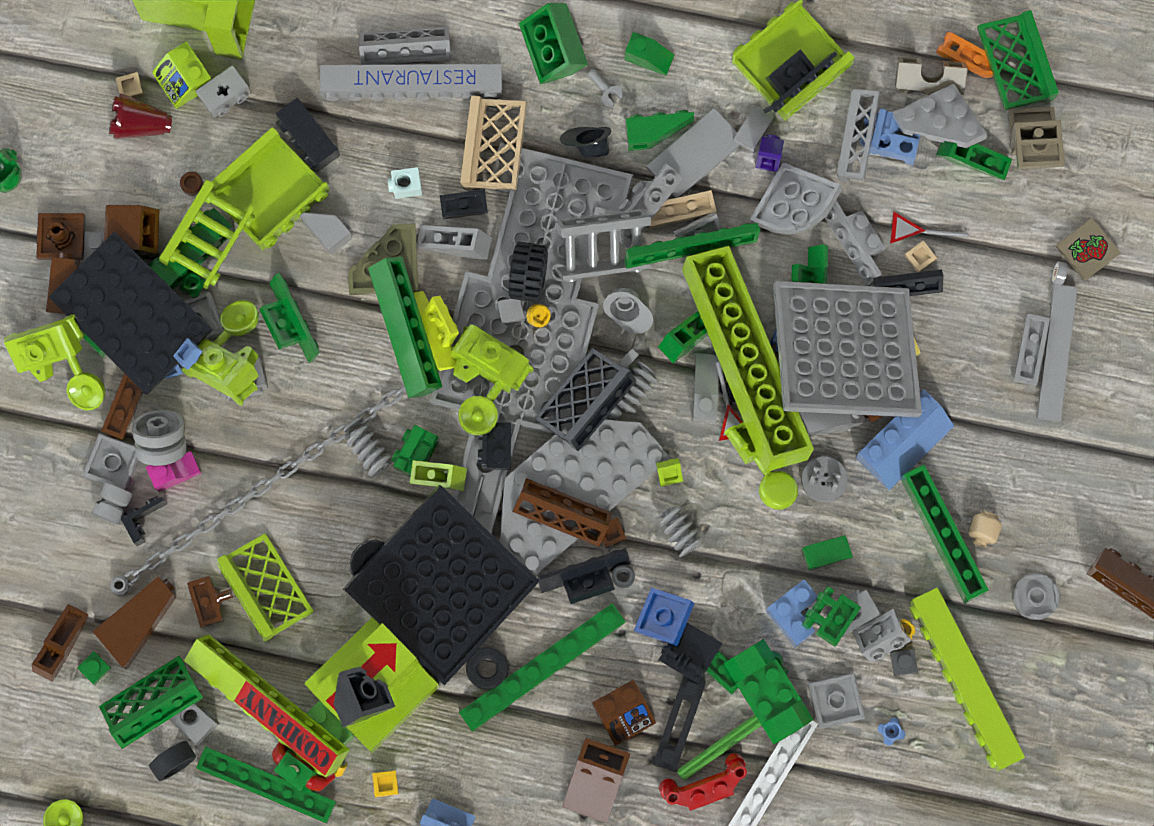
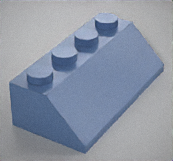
[856,389,954,490]

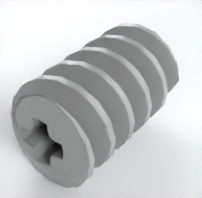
[617,362,659,413]
[345,424,391,477]
[655,505,703,558]

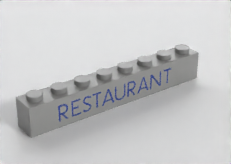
[320,64,502,101]

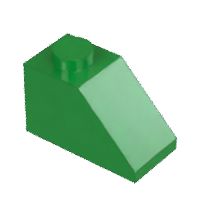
[624,32,675,76]

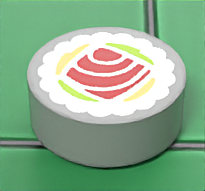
[1052,261,1068,285]

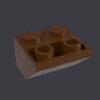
[104,205,160,258]

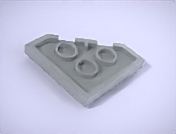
[893,84,987,148]

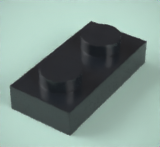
[440,189,488,220]

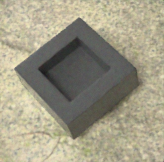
[890,649,918,676]

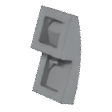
[734,105,775,152]

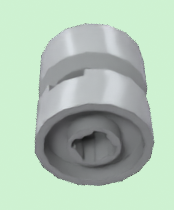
[92,483,132,525]

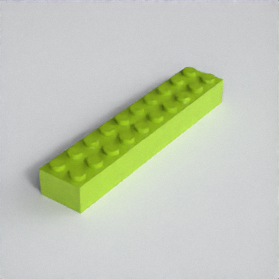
[682,246,814,472]

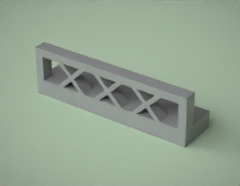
[359,26,451,65]
[837,89,880,183]

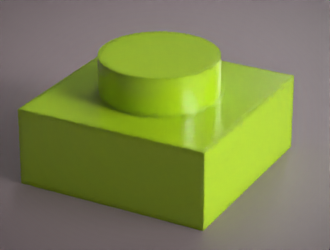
[656,458,683,487]

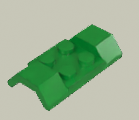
[723,639,814,745]

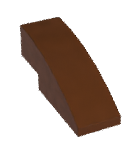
[32,604,89,682]

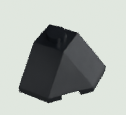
[334,667,396,727]

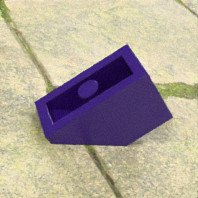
[755,135,784,172]

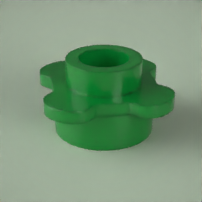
[180,273,206,298]

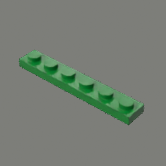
[624,223,760,269]
[196,746,336,824]

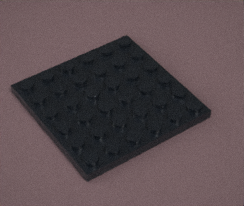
[343,485,538,686]

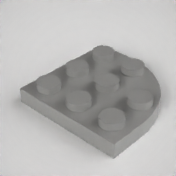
[750,162,843,234]

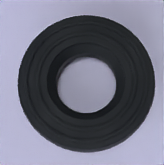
[466,647,508,690]

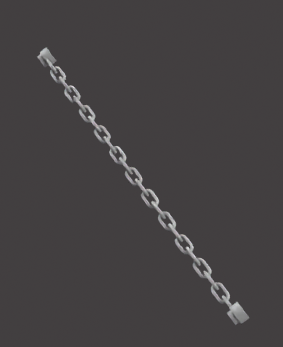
[110,386,406,596]

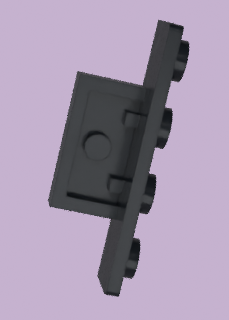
[763,49,838,113]
[537,548,630,604]

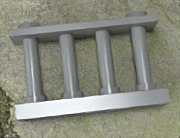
[555,209,651,282]

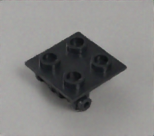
[658,623,723,684]

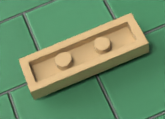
[649,190,717,229]

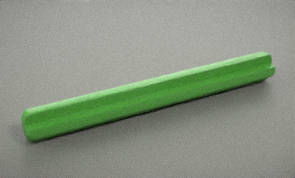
[677,714,762,780]

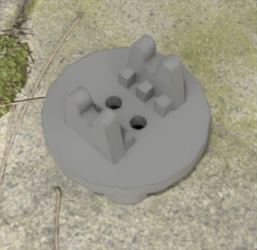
[801,456,848,503]

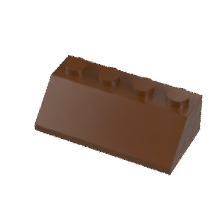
[1086,548,1154,620]

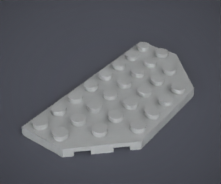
[500,420,671,576]

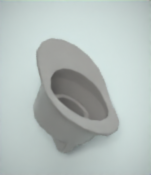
[603,287,653,334]

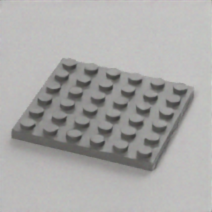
[773,281,922,417]

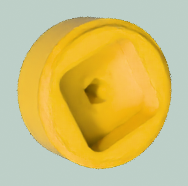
[526,304,551,328]

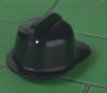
[560,127,612,157]

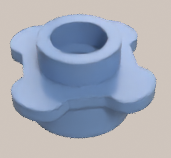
[877,718,905,746]

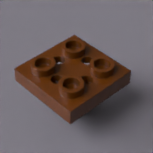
[36,213,85,260]

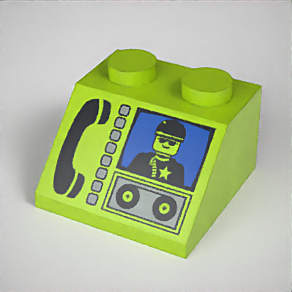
[152,41,212,109]

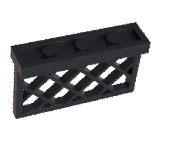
[534,348,637,451]

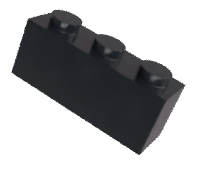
[275,98,340,172]

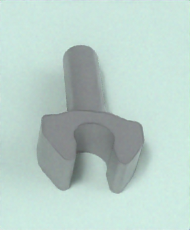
[588,69,623,108]

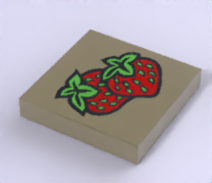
[1055,218,1121,282]

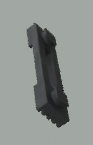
[653,676,706,772]

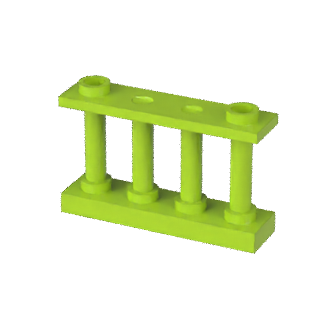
[159,180,256,289]

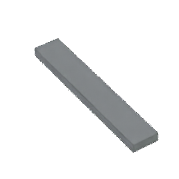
[1037,284,1077,422]

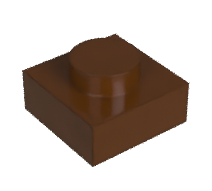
[597,517,627,549]

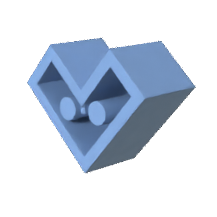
[766,580,817,648]

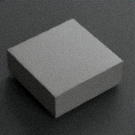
[497,299,525,325]

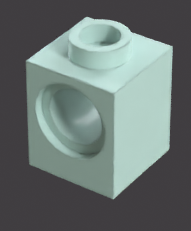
[388,167,422,199]

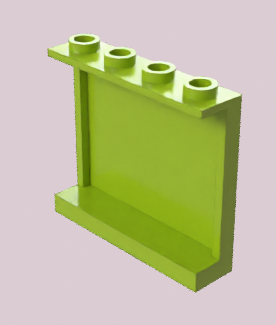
[732,0,855,121]
[211,127,330,251]

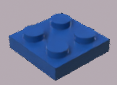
[634,588,695,646]

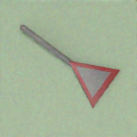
[890,211,970,245]
[716,361,743,441]

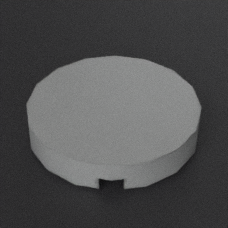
[1012,573,1060,620]

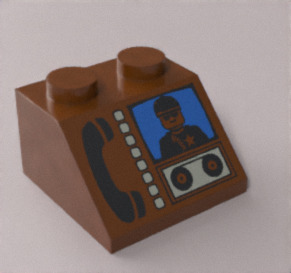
[592,679,656,746]

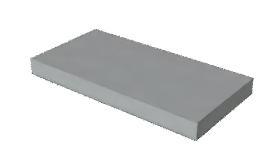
[646,108,741,198]

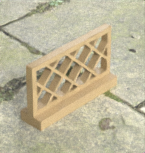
[460,96,527,190]

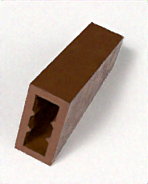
[92,577,176,669]

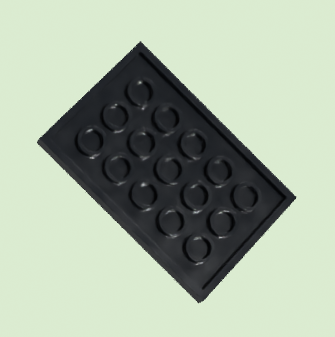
[49,232,213,395]

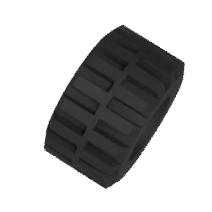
[508,241,548,303]

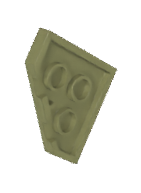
[348,223,418,295]

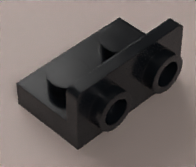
[478,422,511,470]

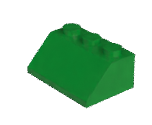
[519,3,588,84]

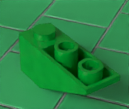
[626,110,694,151]

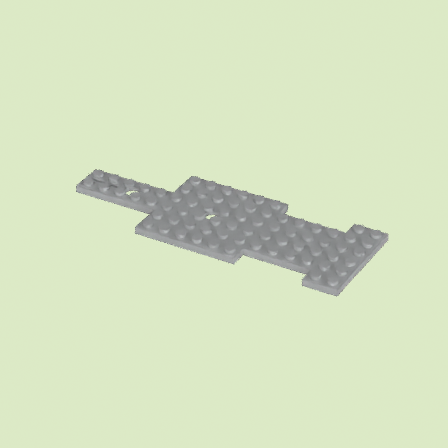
[430,143,632,534]

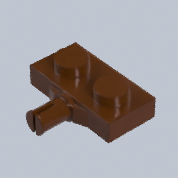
[187,576,234,628]

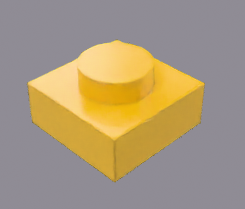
[372,770,399,798]

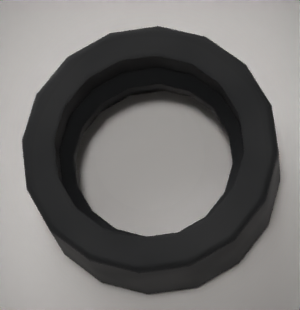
[149,741,196,781]

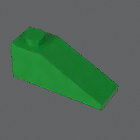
[936,141,1012,180]
[658,311,708,364]

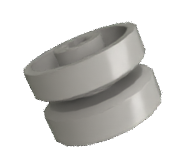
[132,410,187,466]

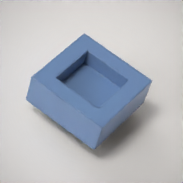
[174,338,202,370]

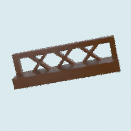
[512,478,612,547]

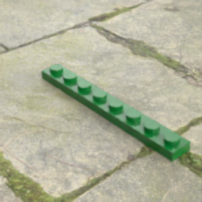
[459,603,626,732]

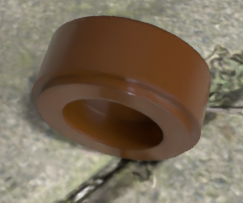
[180,172,204,196]

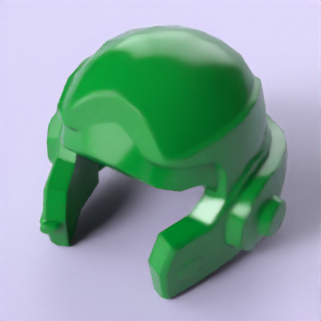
[0,148,22,193]

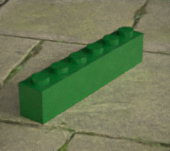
[368,257,443,398]
[901,464,989,604]

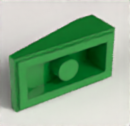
[801,535,853,572]

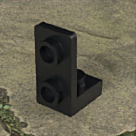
[121,496,167,546]

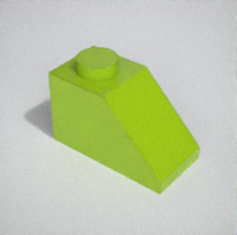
[410,460,467,491]

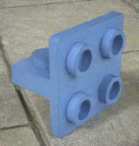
[420,799,475,826]

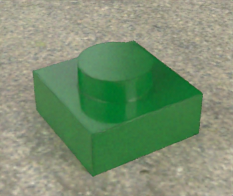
[77,652,112,685]

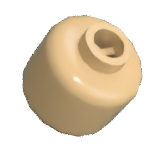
[968,511,1002,547]

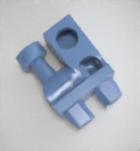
[858,109,921,165]

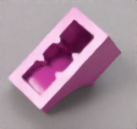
[146,451,201,492]

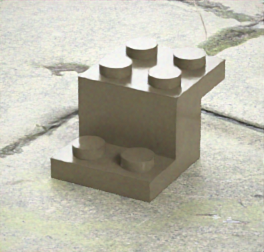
[1008,107,1065,170]

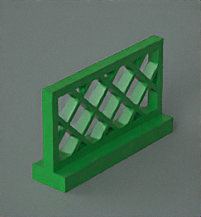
[977,10,1059,110]
[99,655,203,749]

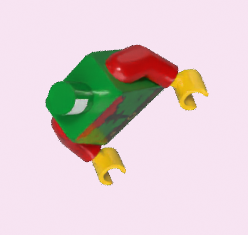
[272,742,347,791]

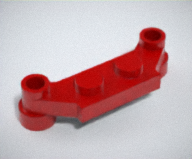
[659,753,747,811]

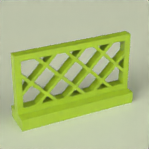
[217,533,314,643]

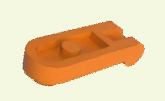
[936,32,999,78]

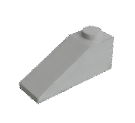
[417,225,492,259]
[693,353,719,423]
[799,412,864,434]

